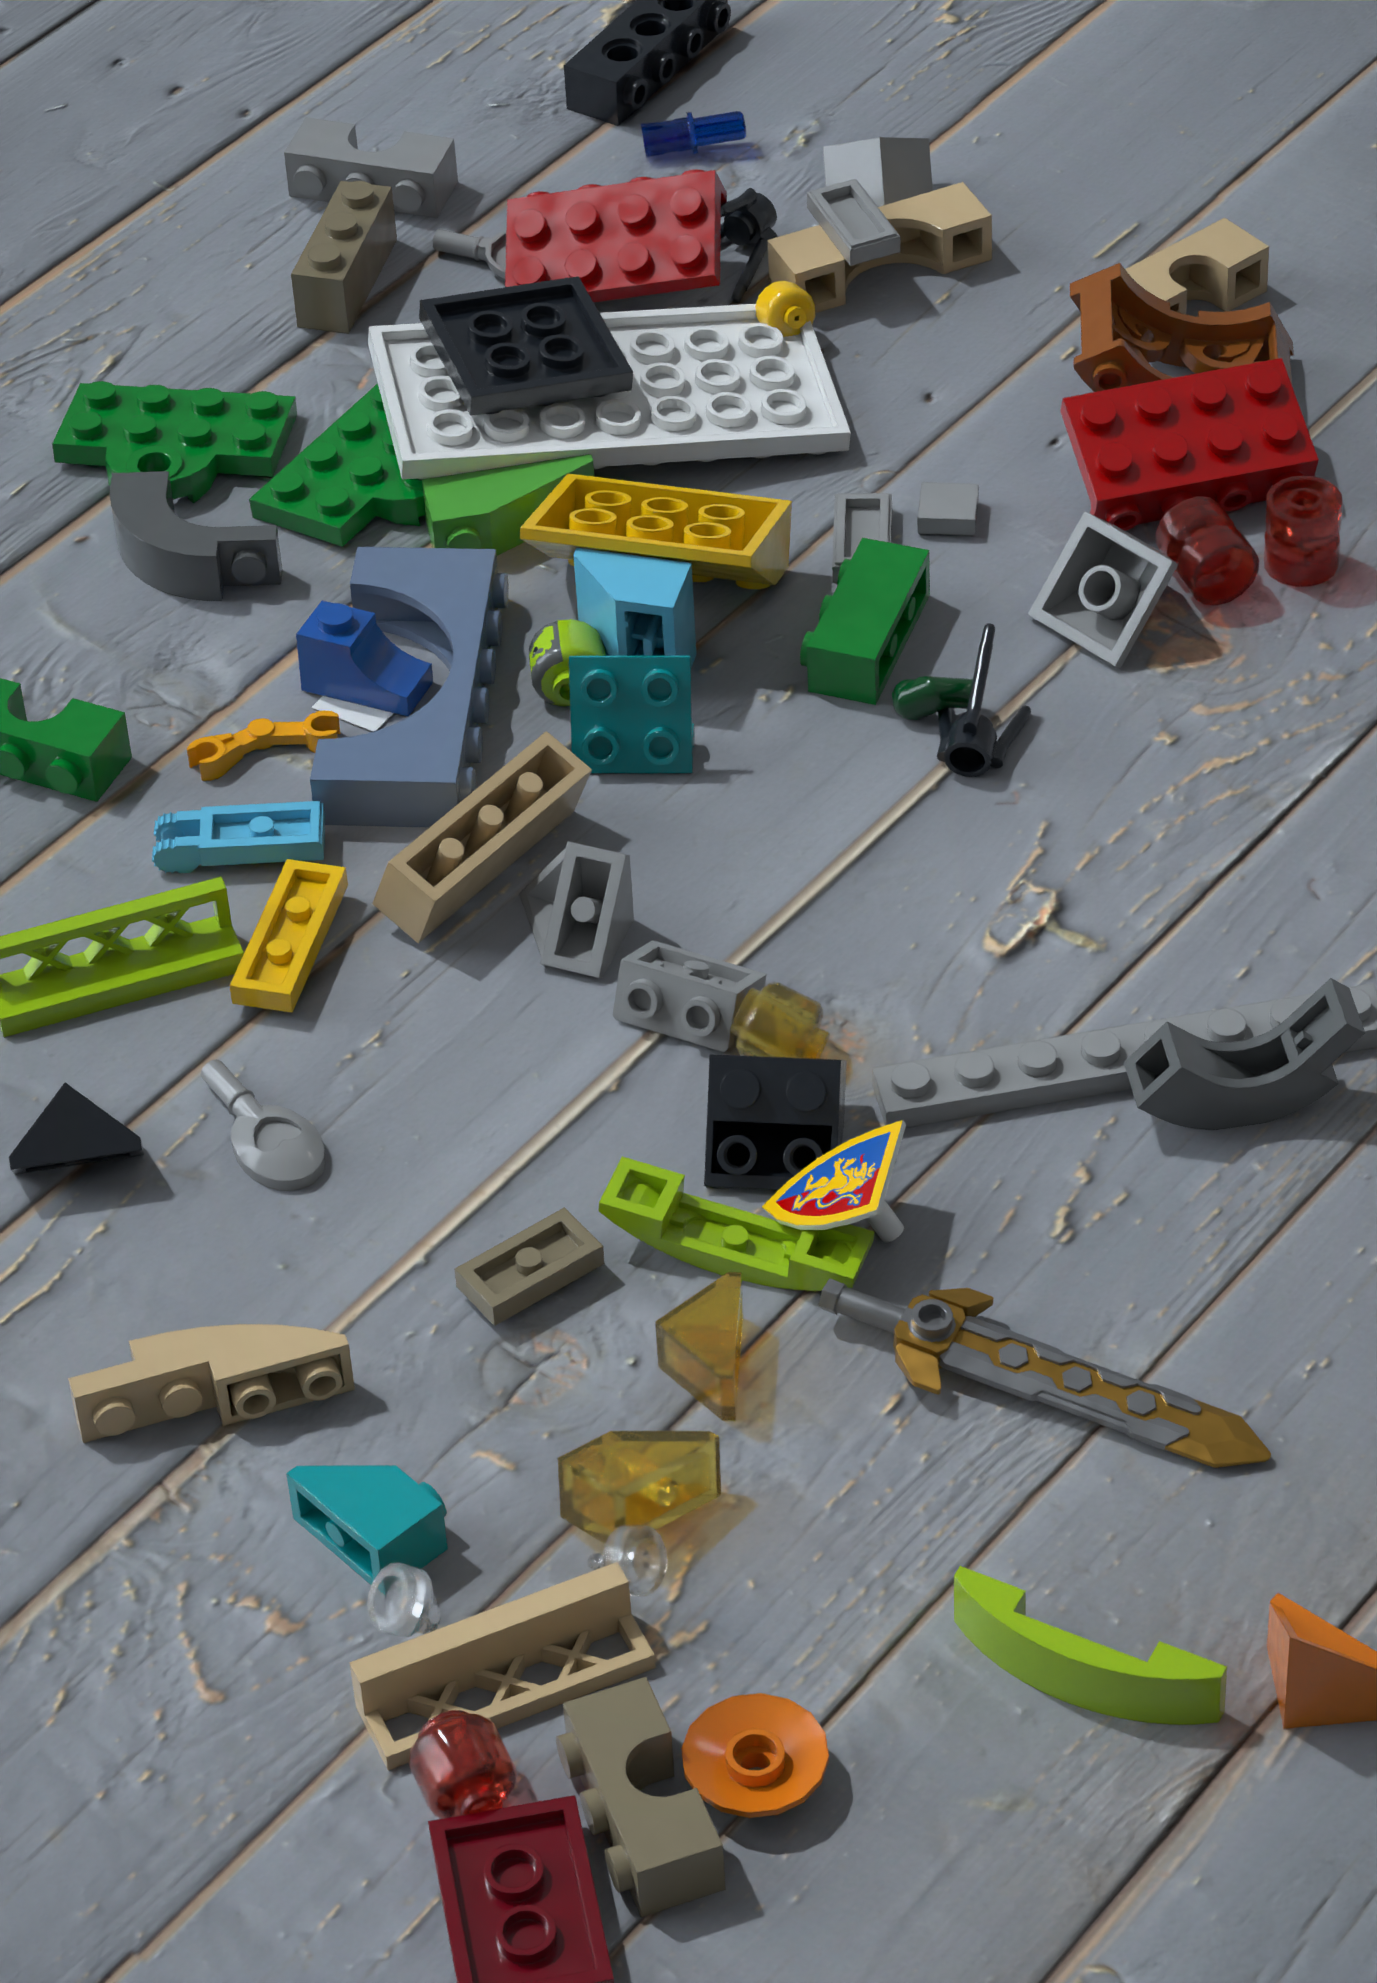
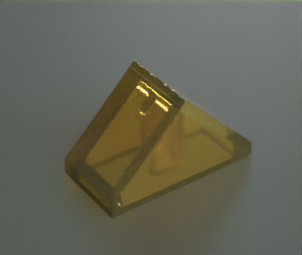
[655,1272,744,1421]

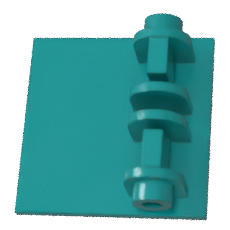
[569,656,695,773]

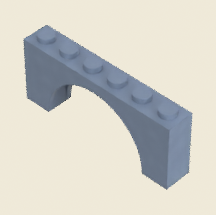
[310,547,509,828]

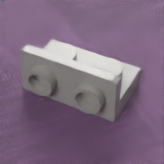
[613,940,767,1052]

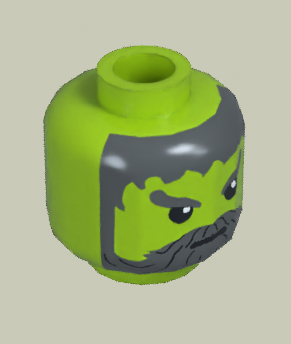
[529,619,606,707]

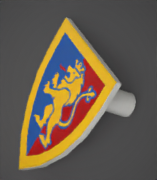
[762,1120,906,1242]

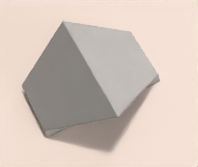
[823,137,933,207]
[519,841,634,978]

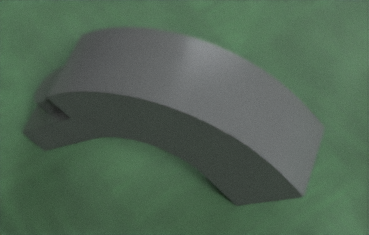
[110,471,283,601]
[1124,978,1365,1130]

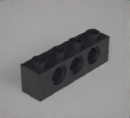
[564,0,731,126]

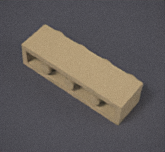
[372,731,592,943]

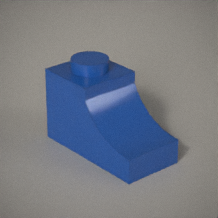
[296,600,433,717]

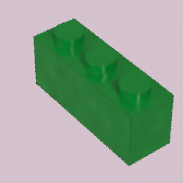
[800,537,930,705]

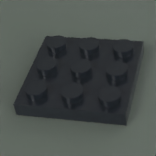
[419,276,633,416]

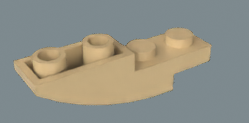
[68,1324,355,1443]

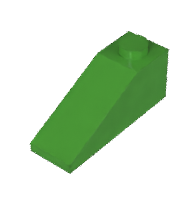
[422,454,594,556]

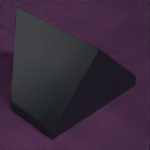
[9,1082,144,1175]

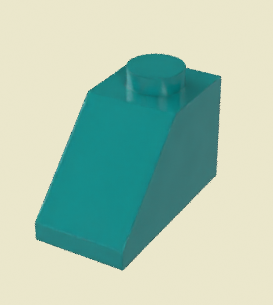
[286,1465,448,1596]

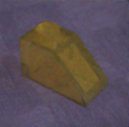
[557,1431,721,1551]

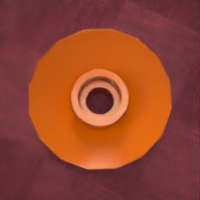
[681,1693,829,1818]

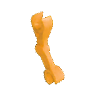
[187,710,341,781]

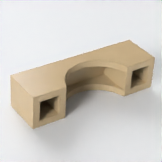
[768,182,992,313]

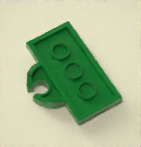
[52,381,297,503]
[249,383,426,547]

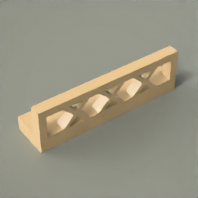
[349,1562,656,1771]

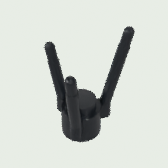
[721,188,777,303]
[937,623,1031,777]

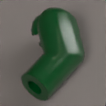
[892,676,973,720]

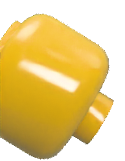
[755,280,816,337]

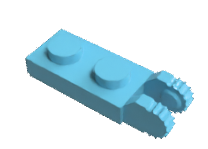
[152,801,325,874]

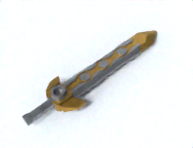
[818,1278,1271,1468]

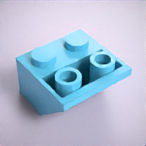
[573,547,697,667]

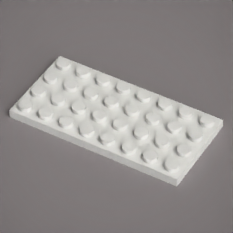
[368,304,851,479]

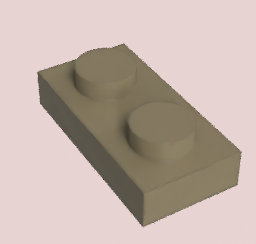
[454,1207,605,1326]

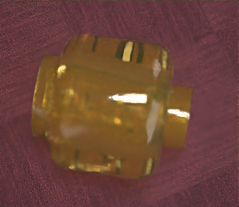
[730,982,830,1059]

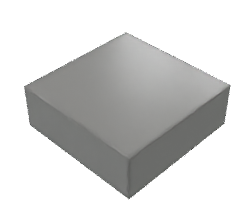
[917,482,979,536]

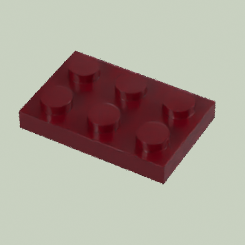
[428,1795,614,1983]

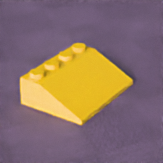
[520,474,792,589]

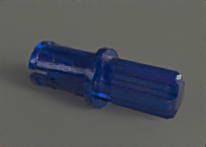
[641,111,747,158]

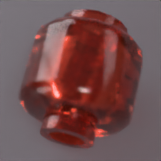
[409,1710,517,1819]

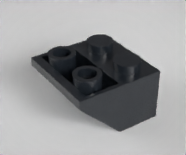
[704,1054,847,1190]

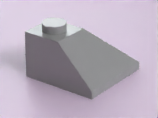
[1027,511,1178,668]

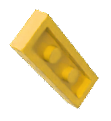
[229,859,348,1013]

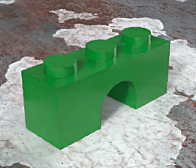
[0,678,132,802]

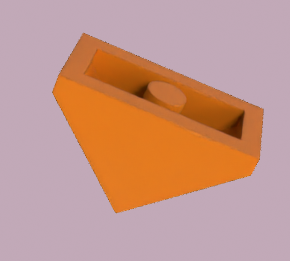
[1267,1593,1377,1729]

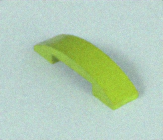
[598,1156,875,1291]
[954,1566,1227,1725]

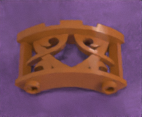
[1070,263,1294,392]

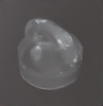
[587,1525,667,1597]
[367,1562,441,1637]

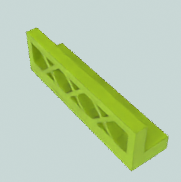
[0,876,244,1037]

